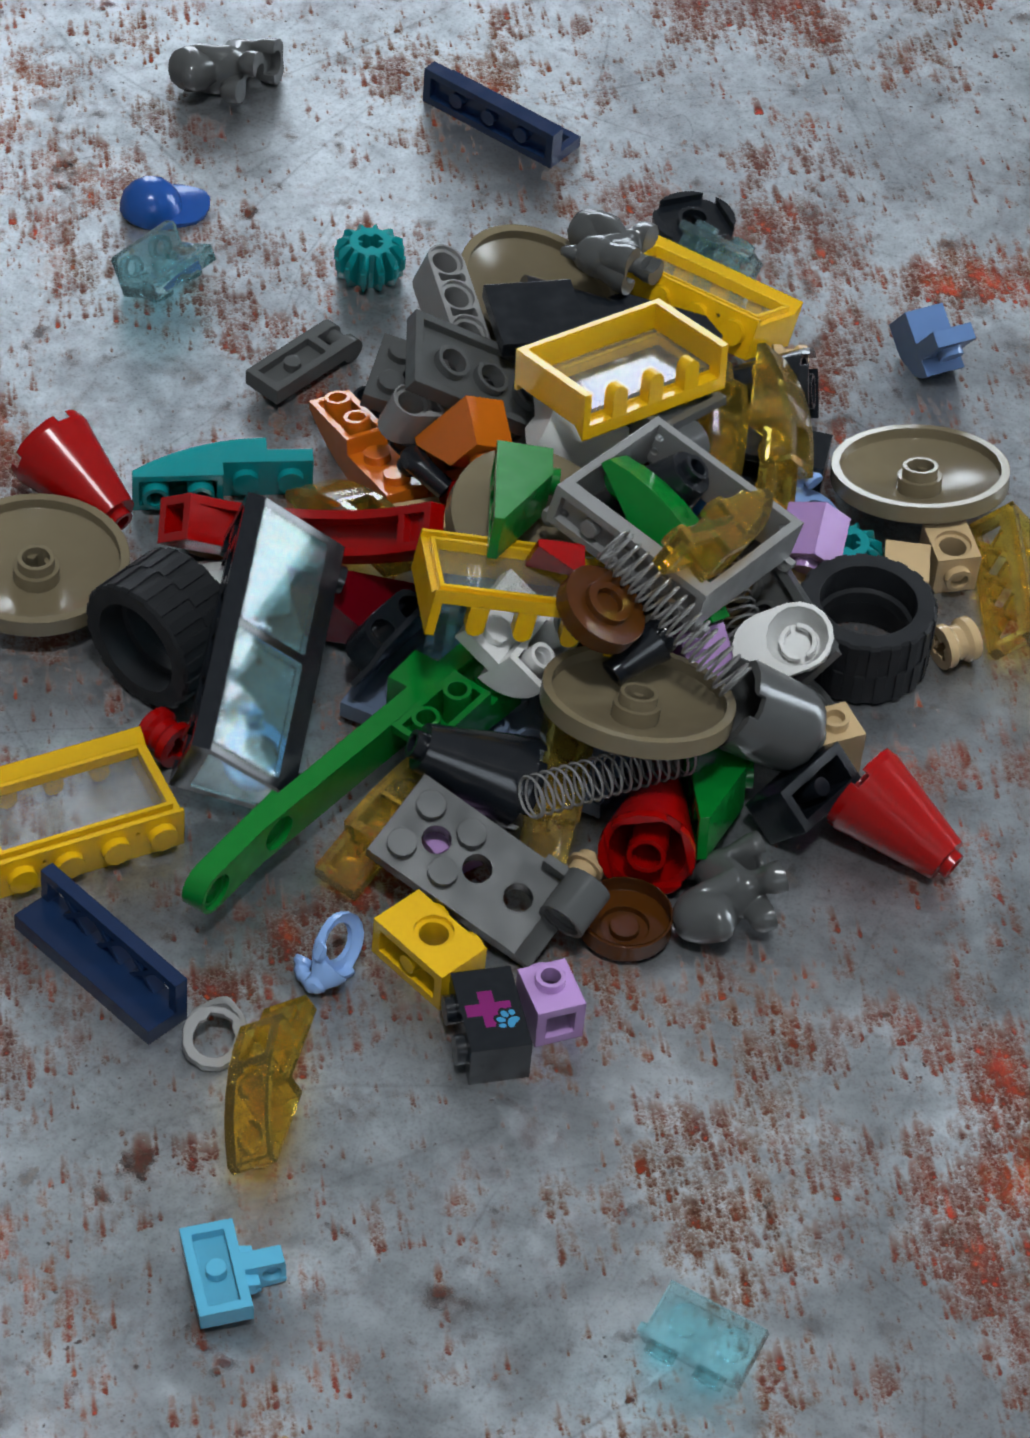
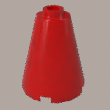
[11,410,134,530]
[827,748,964,879]
[598,770,697,894]

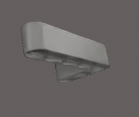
[377,244,494,444]

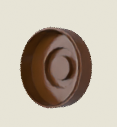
[556,565,645,655]
[581,876,673,962]

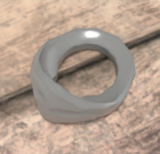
[181,996,250,1072]

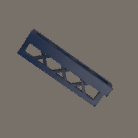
[423,61,581,169]
[14,863,187,1045]

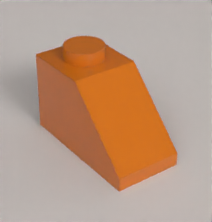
[415,395,512,468]

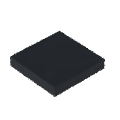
[482,279,586,357]

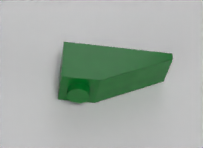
[487,440,561,559]
[681,748,754,859]

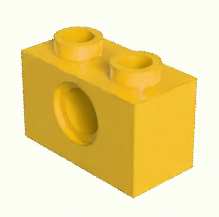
[372,889,487,1011]

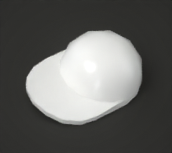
[732,601,834,677]

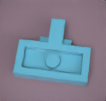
[179,1218,287,1329]

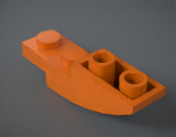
[309,390,428,508]

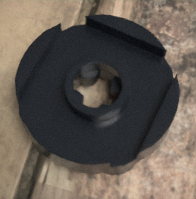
[652,191,736,256]

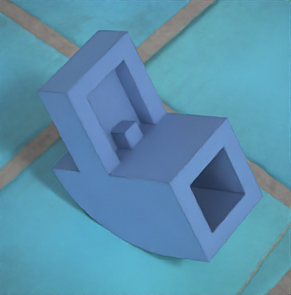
[889,303,976,379]

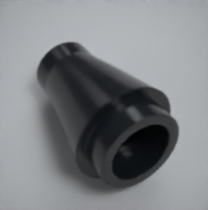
[603,619,677,686]

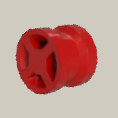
[139,706,188,768]

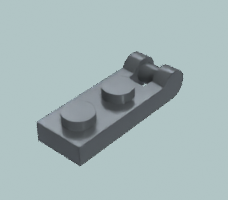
[246,319,363,404]

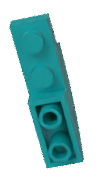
[132,437,314,511]

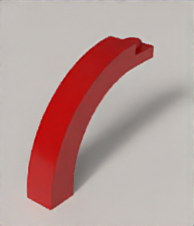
[157,492,445,564]

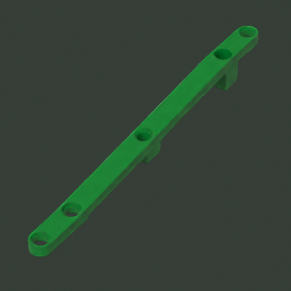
[182,643,478,915]

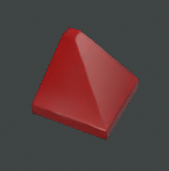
[525,539,585,575]

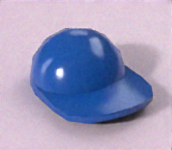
[120,175,210,230]

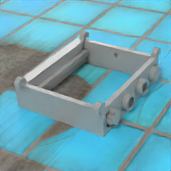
[541,416,804,638]

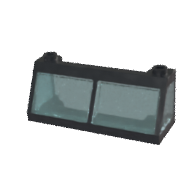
[168,492,348,809]

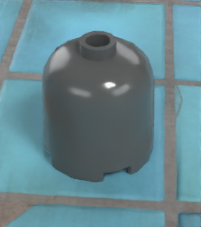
[718,658,827,772]

